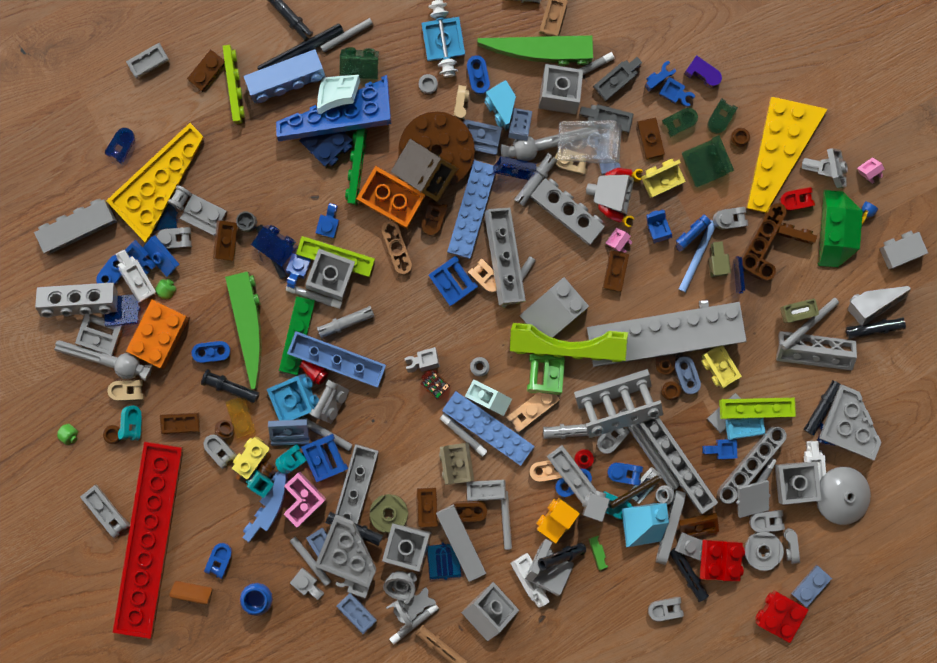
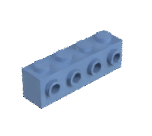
[244,49,326,104]

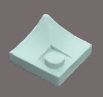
[317,75,360,114]

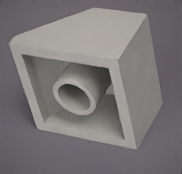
[538,64,583,114]
[306,249,355,301]
[775,462,821,504]
[382,523,432,572]
[461,582,519,641]

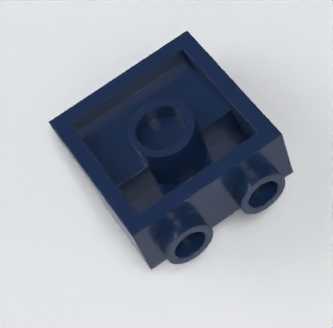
[299,132,353,168]

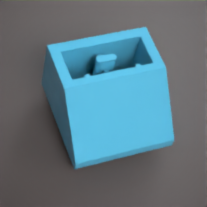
[484,80,516,131]

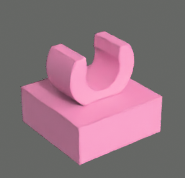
[857,158,885,184]
[606,228,632,253]

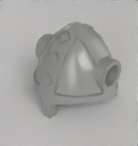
[383,571,417,604]

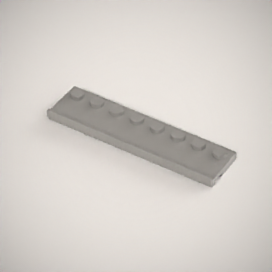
[587,302,747,367]

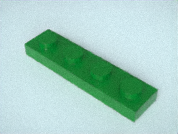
[345,128,368,206]
[279,296,315,375]

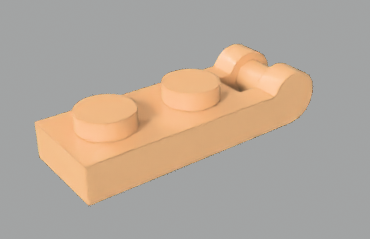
[506,393,560,432]

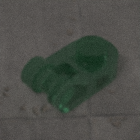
[707,98,738,134]
[662,108,698,138]

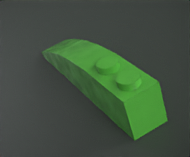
[477,35,593,66]
[225,272,262,389]

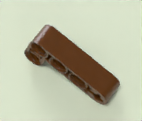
[739,203,786,281]

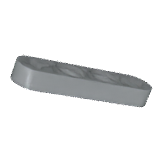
[656,490,686,565]

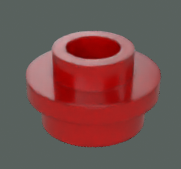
[574,449,594,468]

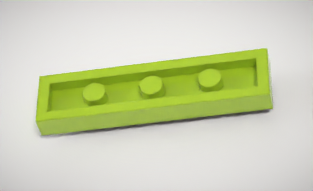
[223,45,245,124]
[296,236,375,277]
[719,397,796,419]

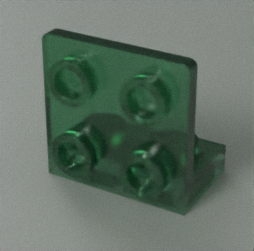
[682,135,734,187]

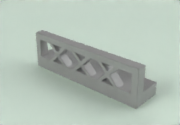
[776,331,857,370]

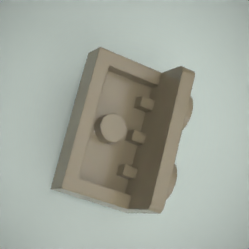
[439,442,474,485]

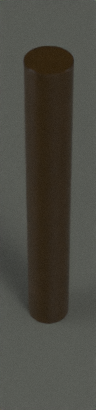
[609,475,661,510]

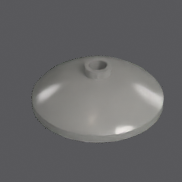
[816,467,871,525]

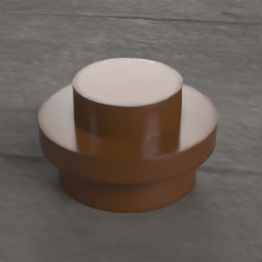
[731,128,750,147]
[661,381,681,401]
[214,420,234,439]
[103,425,122,444]
[258,461,277,477]

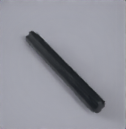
[257,24,344,70]

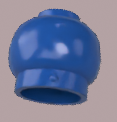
[240,583,273,616]

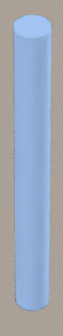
[679,220,716,292]

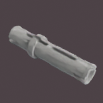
[514,153,558,207]
[317,306,375,339]
[543,424,588,439]

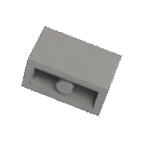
[879,231,928,269]

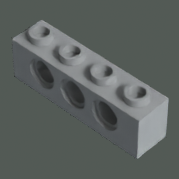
[530,178,605,246]
[35,283,118,318]

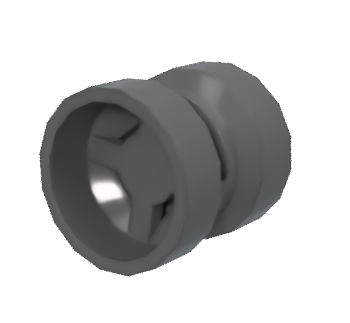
[236,211,257,232]

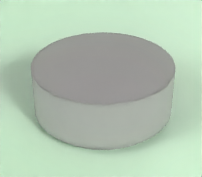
[419,74,438,94]

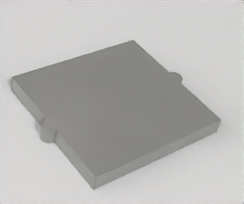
[736,480,771,518]

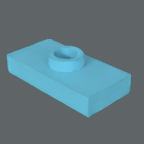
[725,418,765,440]

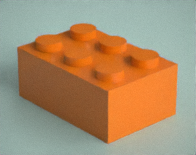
[356,166,426,230]
[126,299,190,369]

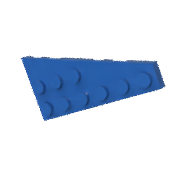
[276,75,392,142]

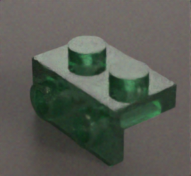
[340,47,379,79]

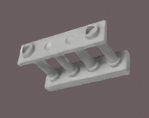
[574,369,663,438]

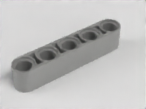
[717,427,787,503]

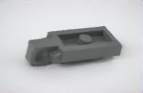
[593,57,642,101]
[579,104,634,133]

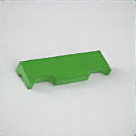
[589,536,608,570]

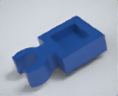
[659,77,695,108]
[125,240,156,275]

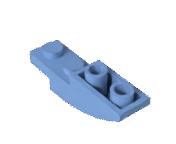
[243,471,288,542]

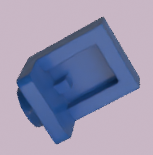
[646,210,672,243]

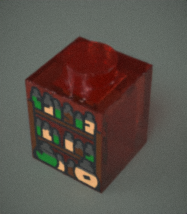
[420,370,450,400]

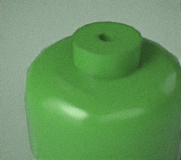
[155,279,176,299]
[57,424,78,445]

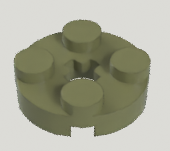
[370,494,408,533]

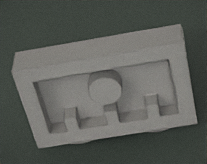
[525,539,574,596]

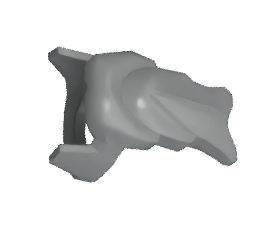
[386,587,436,631]

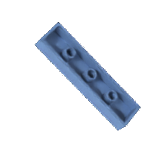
[447,160,497,259]
[287,331,386,387]
[442,391,534,466]

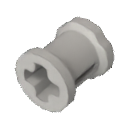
[168,185,192,211]

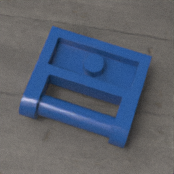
[675,214,712,252]
[428,256,478,306]
[301,433,348,482]

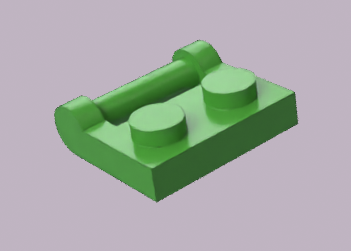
[527,353,565,395]

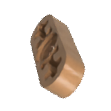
[382,221,412,275]

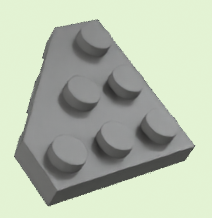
[819,385,881,460]
[315,515,376,588]

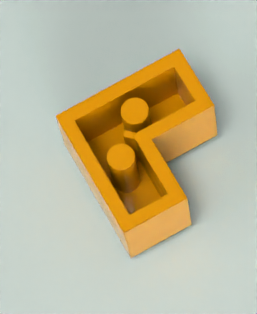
[536,498,580,543]

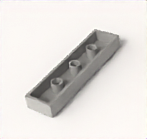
[484,208,526,305]
[335,444,379,524]

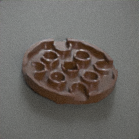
[398,112,475,186]

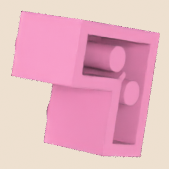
[284,472,326,527]

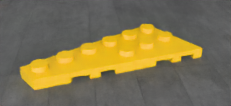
[746,97,827,213]
[106,123,204,243]

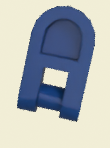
[607,463,643,486]
[204,543,232,579]

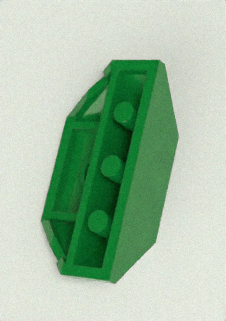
[818,190,863,267]

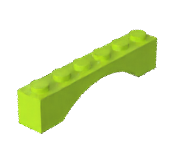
[510,323,628,362]

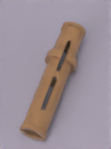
[415,625,468,663]

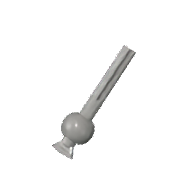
[501,125,599,163]
[54,340,153,381]

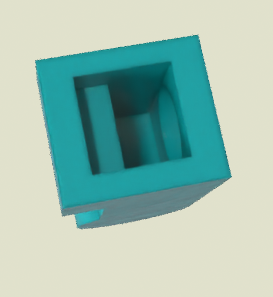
[246,469,274,498]

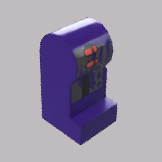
[684,55,722,88]

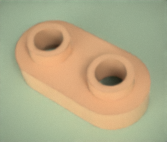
[529,460,562,482]

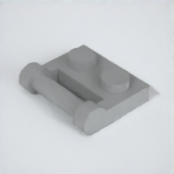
[75,314,124,356]
[310,380,349,424]

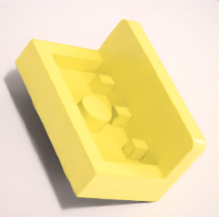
[641,159,686,198]
[701,346,742,388]
[232,437,270,479]

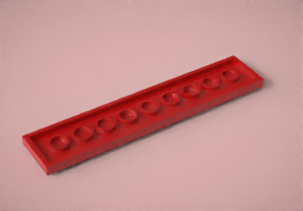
[112,441,183,639]

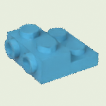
[267,374,319,421]

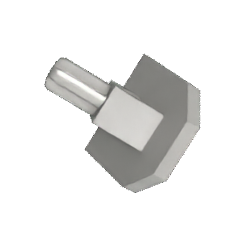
[802,148,848,188]

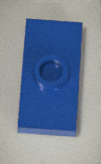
[143,236,180,277]

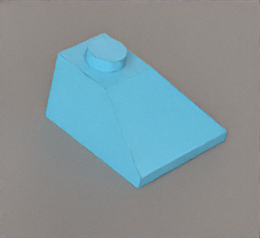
[622,503,669,547]

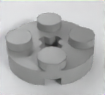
[744,532,784,571]

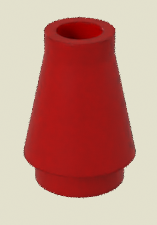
[299,360,329,385]

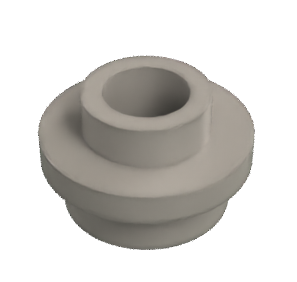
[470,357,489,376]
[656,485,675,504]

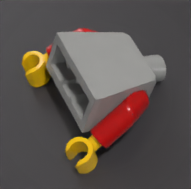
[586,168,643,227]

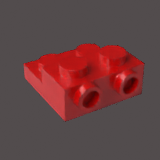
[700,540,745,581]
[755,590,809,643]

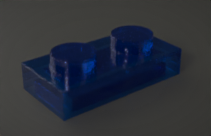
[493,156,536,180]

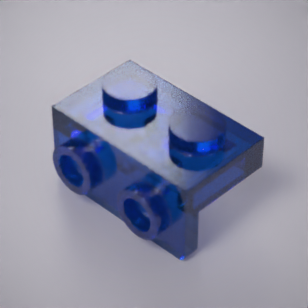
[251,225,298,267]

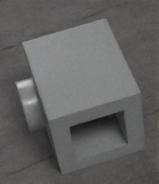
[582,490,610,522]

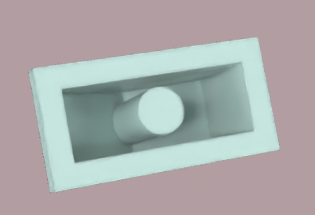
[465,379,512,416]

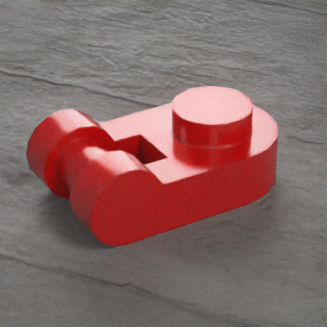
[780,187,815,211]

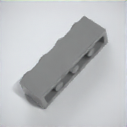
[34,199,117,255]

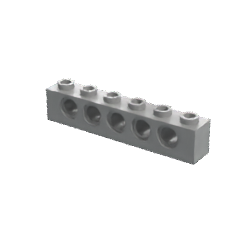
[638,417,718,514]

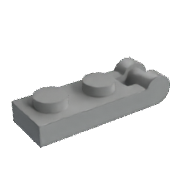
[80,484,130,538]

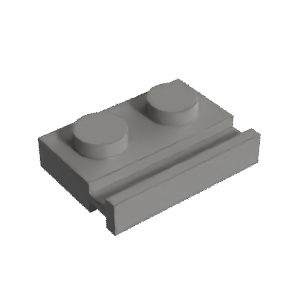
[180,194,227,236]

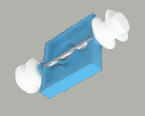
[422,0,465,78]

